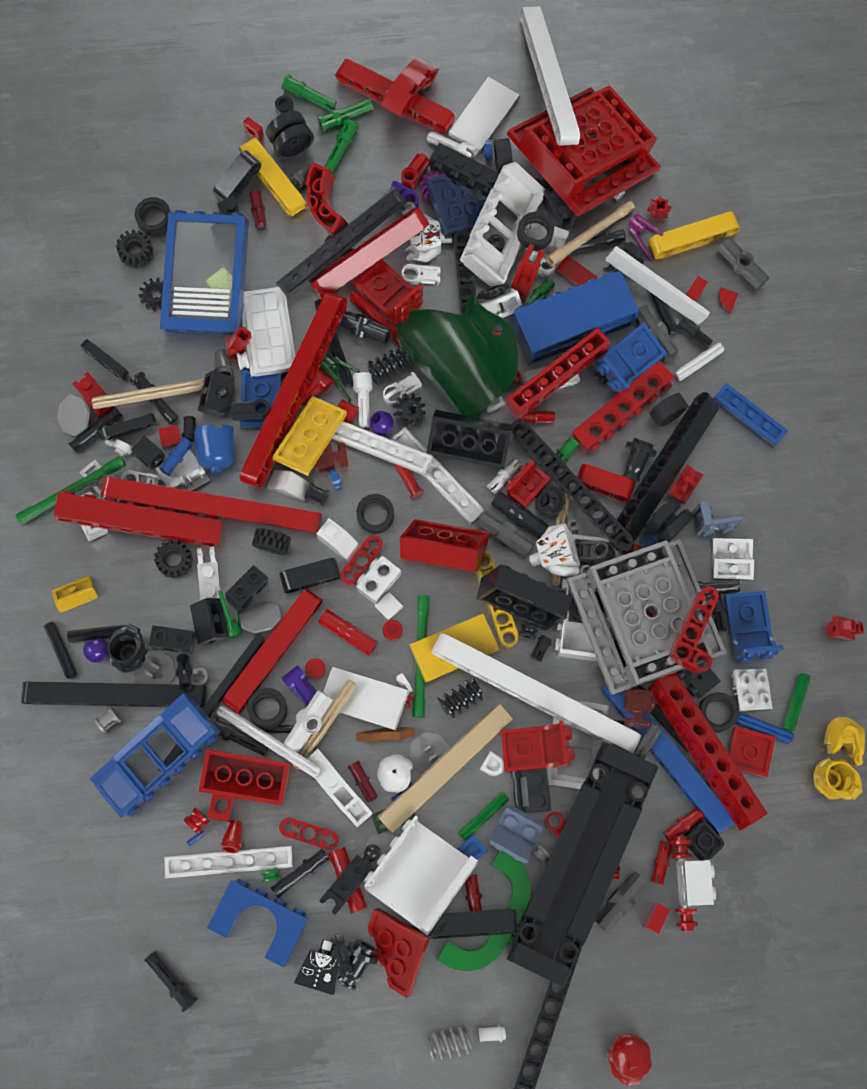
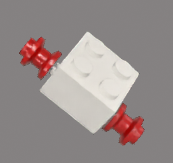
[670,836,716,931]

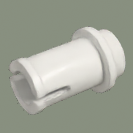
[479,1024,506,1043]

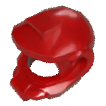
[608,1033,652,1087]

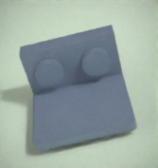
[692,501,744,537]
[489,803,545,864]

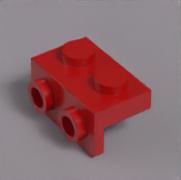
[506,460,551,508]

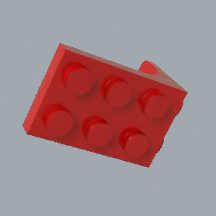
[352,259,423,325]
[501,721,575,772]

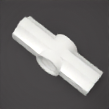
[284,690,333,752]

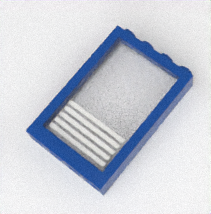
[160,210,249,335]

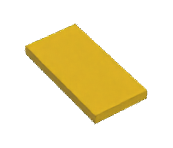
[272,396,347,476]
[409,614,500,683]

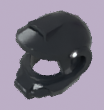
[105,624,149,672]

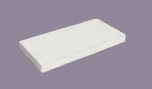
[449,77,519,154]
[323,667,409,731]

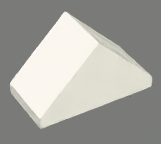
[267,470,311,502]

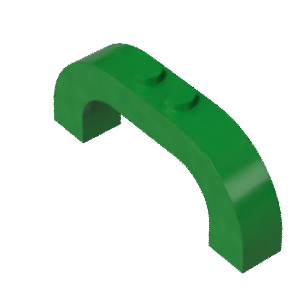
[437,850,531,971]

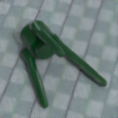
[320,355,360,402]

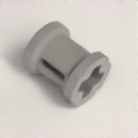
[94,707,122,734]

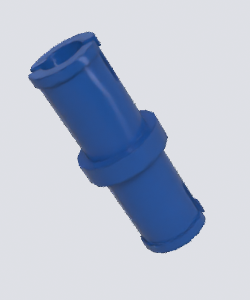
[159,438,193,476]

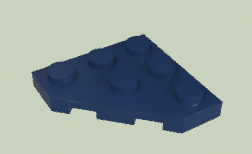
[425,175,491,235]

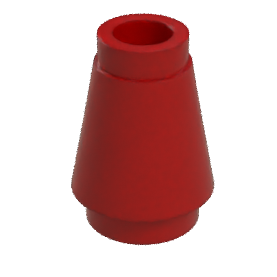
[221,820,243,853]

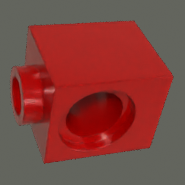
[207,794,236,823]

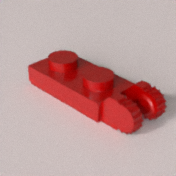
[510,244,545,301]

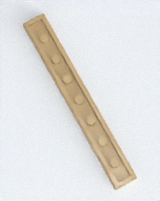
[377,703,513,833]

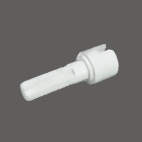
[427,132,478,159]
[353,372,373,429]

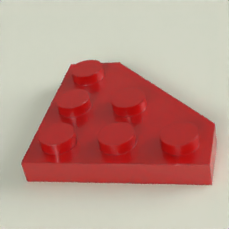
[368,908,430,998]

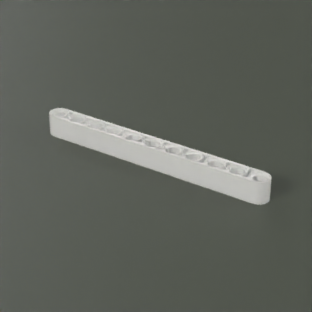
[520,6,580,146]
[431,633,642,755]

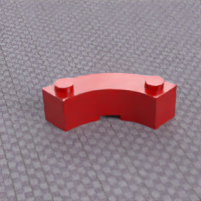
[381,58,439,117]
[306,162,348,236]

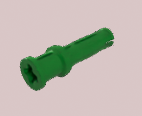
[281,74,337,112]
[317,98,373,132]
[324,119,359,174]

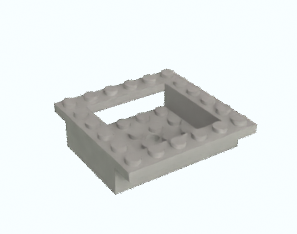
[566,539,726,695]

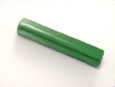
[783,673,811,732]
[458,792,509,841]

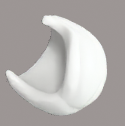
[377,754,413,793]

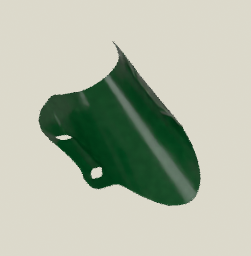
[397,294,518,416]

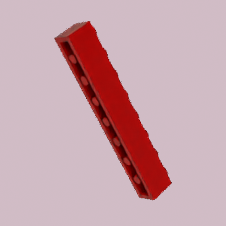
[54,491,223,548]

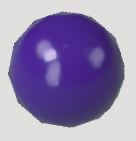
[369,411,394,435]
[83,638,108,663]

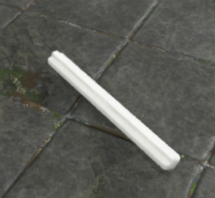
[217,705,321,778]

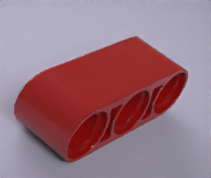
[575,464,635,502]

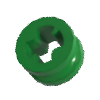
[261,869,281,883]

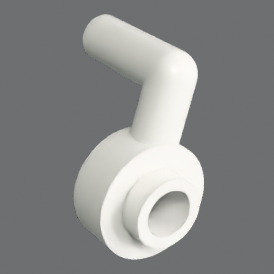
[105,423,133,457]

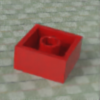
[686,276,708,302]
[642,903,670,934]

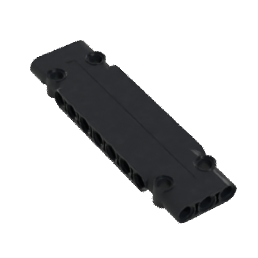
[507,742,659,987]

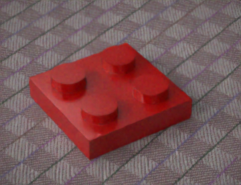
[728,727,776,778]

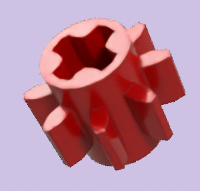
[647,196,672,222]

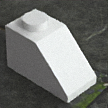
[317,518,361,562]

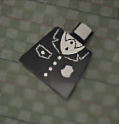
[294,939,339,995]

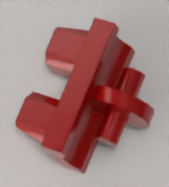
[668,464,704,505]
[826,616,864,641]

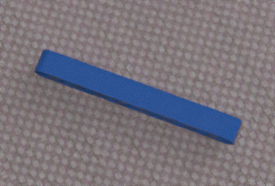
[601,684,734,835]

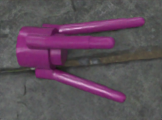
[628,213,664,261]

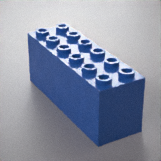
[510,271,639,366]

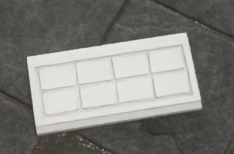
[242,287,295,377]

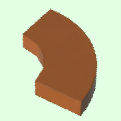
[356,727,415,743]

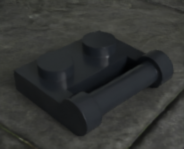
[510,768,552,813]

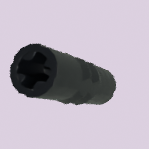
[491,491,549,539]

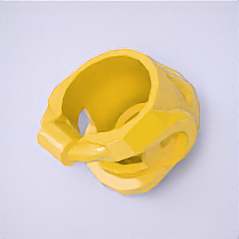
[824,717,865,766]
[813,758,863,800]

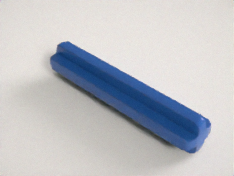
[736,712,794,744]

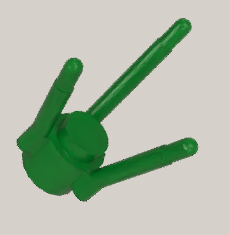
[218,590,243,639]

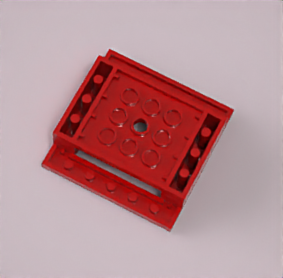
[507,85,661,217]

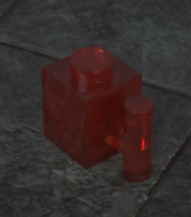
[314,443,349,474]
[624,689,656,728]

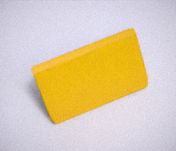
[51,575,98,613]

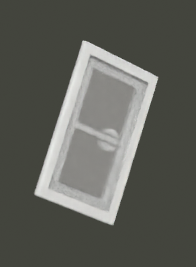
[547,700,609,789]

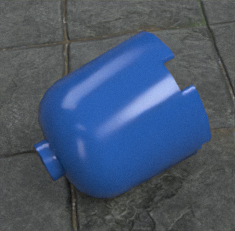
[194,424,234,473]

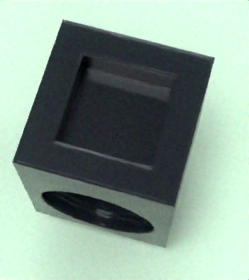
[131,436,165,470]

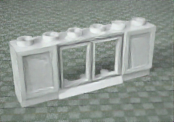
[460,162,546,287]
[555,534,621,662]

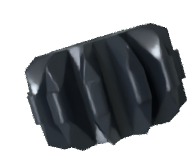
[392,393,426,426]

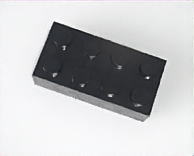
[426,409,513,469]
[476,564,571,630]

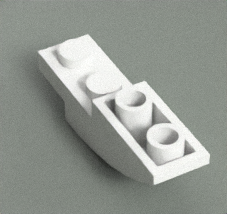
[306,749,373,827]

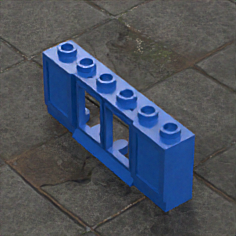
[90,694,221,818]

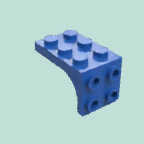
[594,323,667,393]
[724,591,783,662]

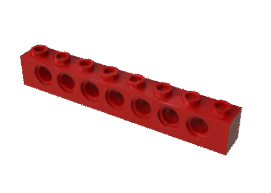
[648,672,768,831]

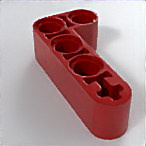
[669,586,719,674]

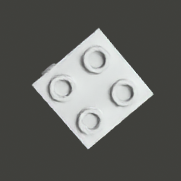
[155,449,210,491]
[731,669,773,712]

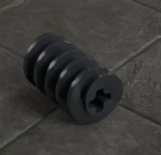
[367,346,411,384]
[437,677,483,718]

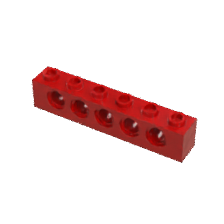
[505,328,611,420]
[570,360,675,454]

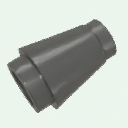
[289,161,312,189]
[214,349,234,376]

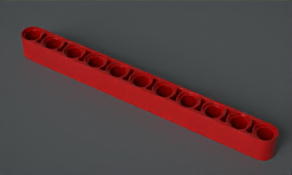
[239,293,348,488]
[100,477,322,533]

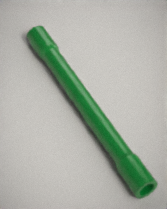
[16,455,126,525]
[412,595,430,718]

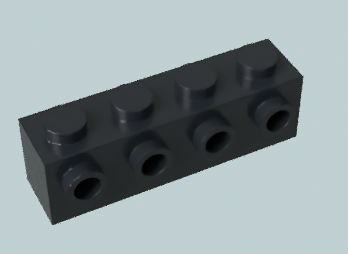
[430,143,500,198]

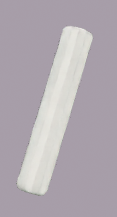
[674,343,724,381]

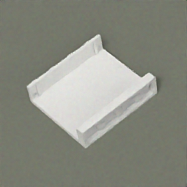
[364,816,478,936]

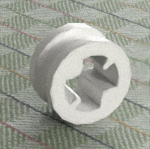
[237,351,250,370]

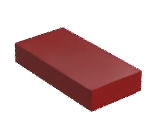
[555,255,597,286]

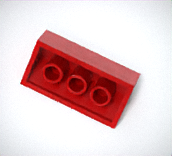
[400,519,490,572]
[198,749,292,806]

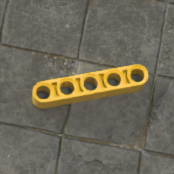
[239,137,307,217]
[648,211,741,259]
[476,552,518,649]

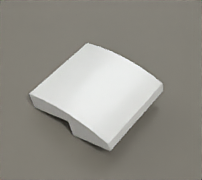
[712,538,754,580]

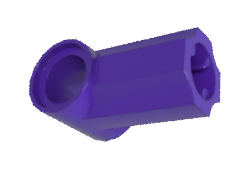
[282,665,317,707]

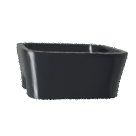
[683,820,724,861]

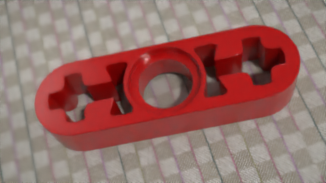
[340,535,383,586]
[279,818,339,850]

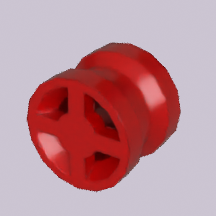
[183,807,210,834]

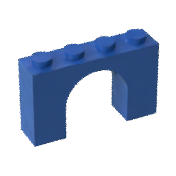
[207,878,309,968]

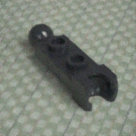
[319,844,381,915]

